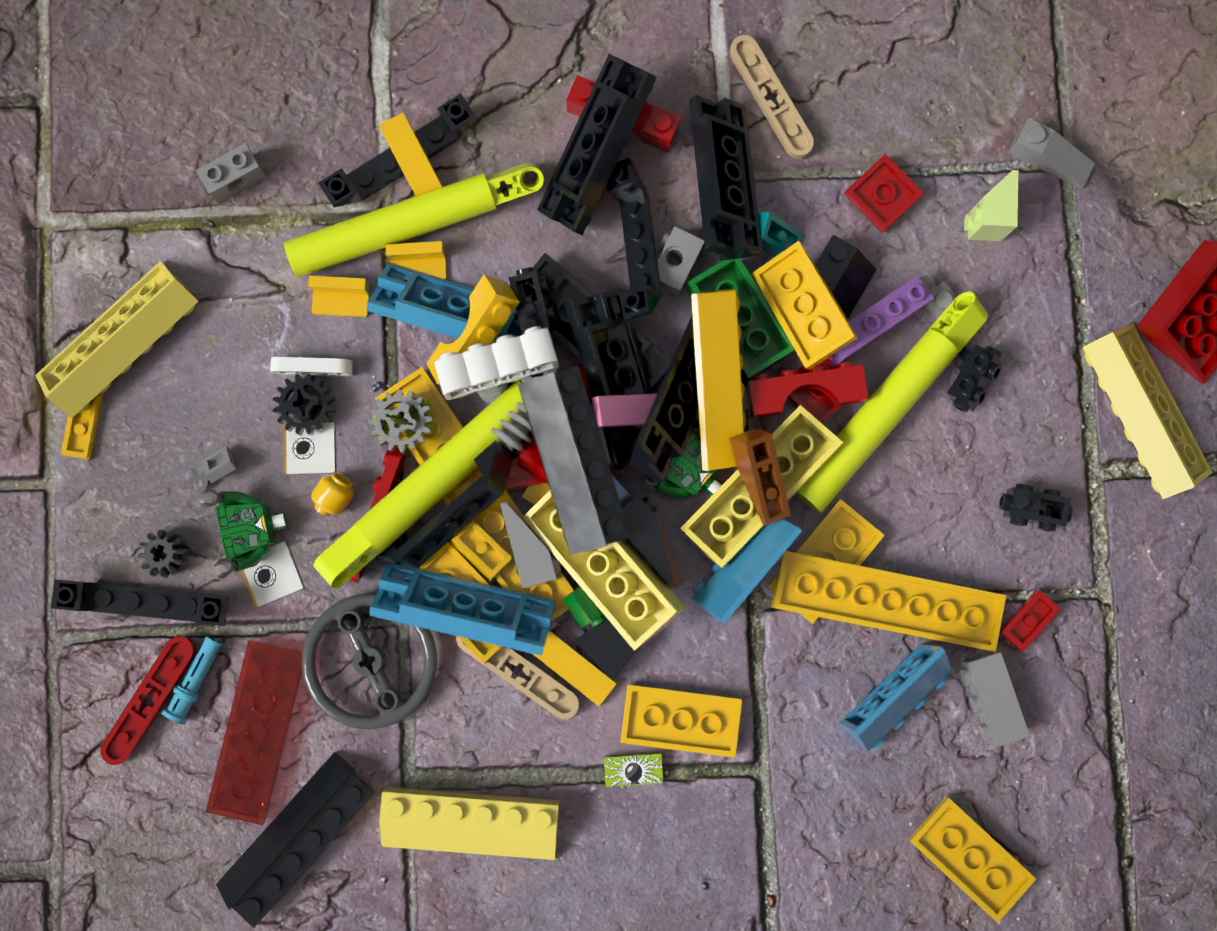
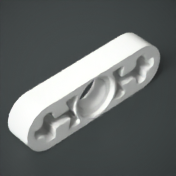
[270,357,353,377]

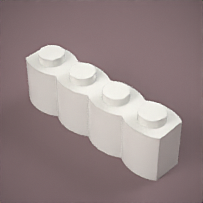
[434,326,559,400]

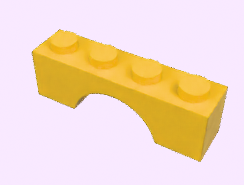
[426,274,519,385]

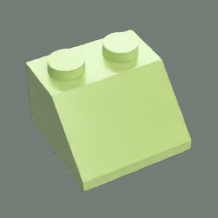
[964,170,1018,241]

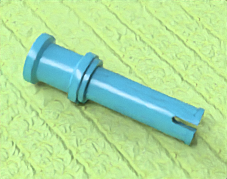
[162,636,223,724]

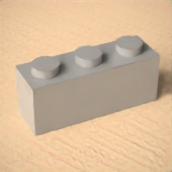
[960,651,1030,747]

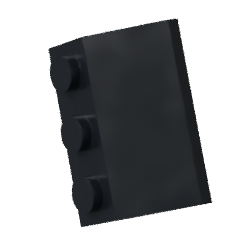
[815,235,877,320]

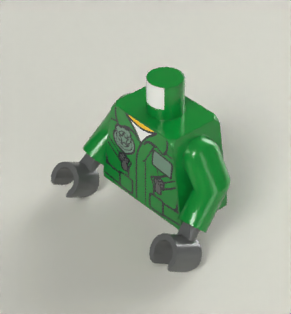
[639,418,723,499]
[201,489,288,579]

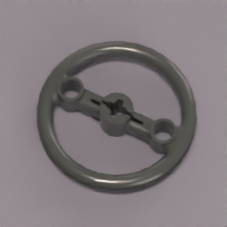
[302,593,437,729]

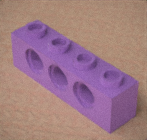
[829,275,934,367]

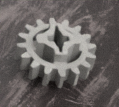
[369,389,433,453]

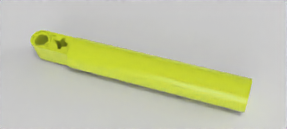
[283,162,544,278]
[794,291,988,514]
[314,380,523,589]

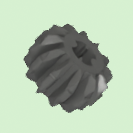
[137,529,189,578]

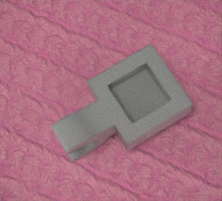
[919,271,957,320]
[185,446,236,493]

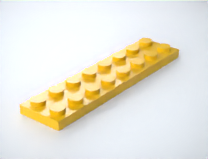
[771,551,1006,652]

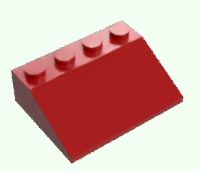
[1137,240,1217,384]

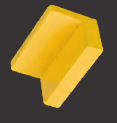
[385,241,447,280]
[308,276,370,318]
[450,520,512,583]

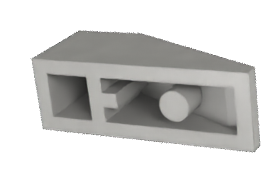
[1007,118,1095,189]
[500,502,561,588]

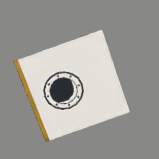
[284,422,335,474]
[241,541,303,608]

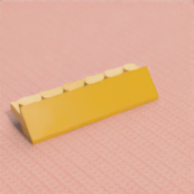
[692,289,746,471]

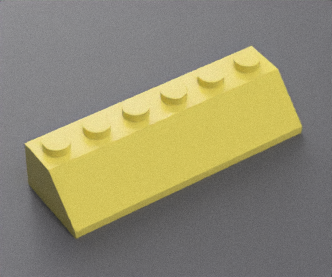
[35,261,199,418]
[1083,323,1213,499]
[680,405,843,569]
[522,491,686,650]
[379,787,560,860]

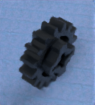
[273,374,336,436]

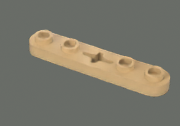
[730,35,814,159]
[456,636,579,719]

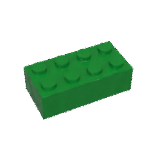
[686,258,795,383]

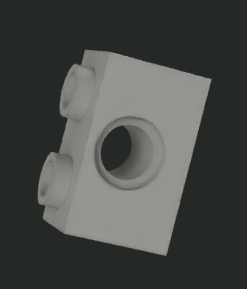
[196,143,267,204]
[657,226,704,297]

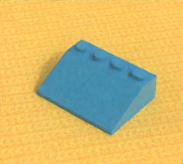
[692,519,802,623]
[839,644,952,751]

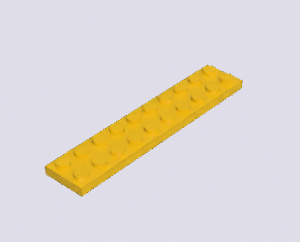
[375,367,574,621]

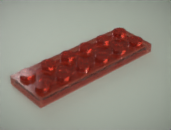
[206,640,302,825]

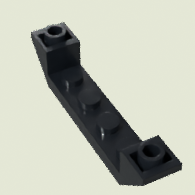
[318,93,476,208]
[607,157,662,322]
[375,441,514,567]
[51,579,229,626]

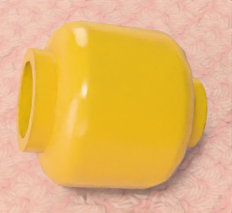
[311,472,354,516]

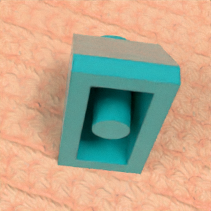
[758,212,803,255]

